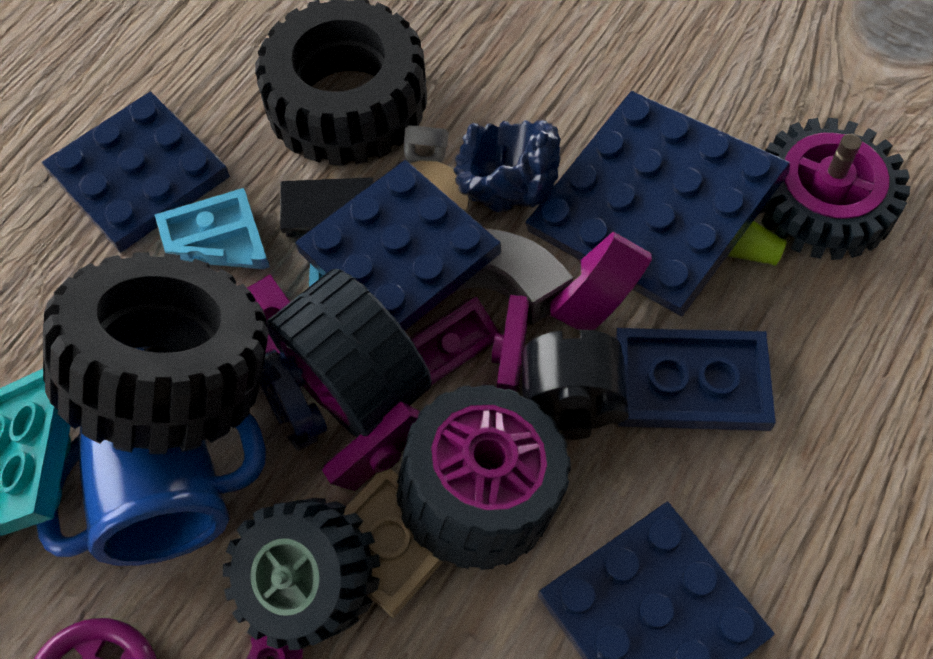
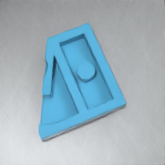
[155,188,270,269]

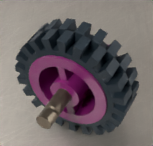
[760,118,911,260]

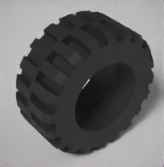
[255,0,427,166]
[43,252,268,454]

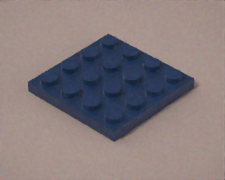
[525,91,790,317]

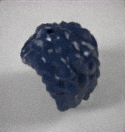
[453,120,561,212]

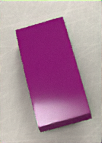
[550,232,652,331]

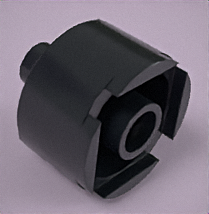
[522,329,629,440]

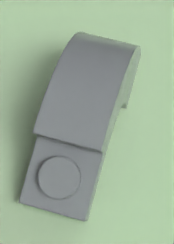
[450,229,573,325]

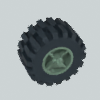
[223,498,380,650]

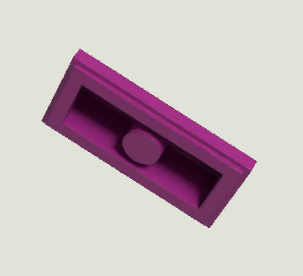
[409,296,500,385]

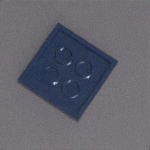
[42,91,230,253]
[295,160,501,331]
[538,501,775,659]

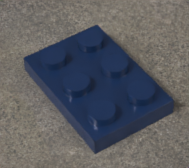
[615,328,776,431]

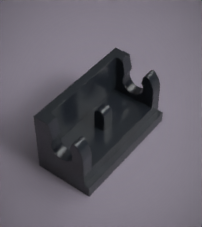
[280,177,374,237]

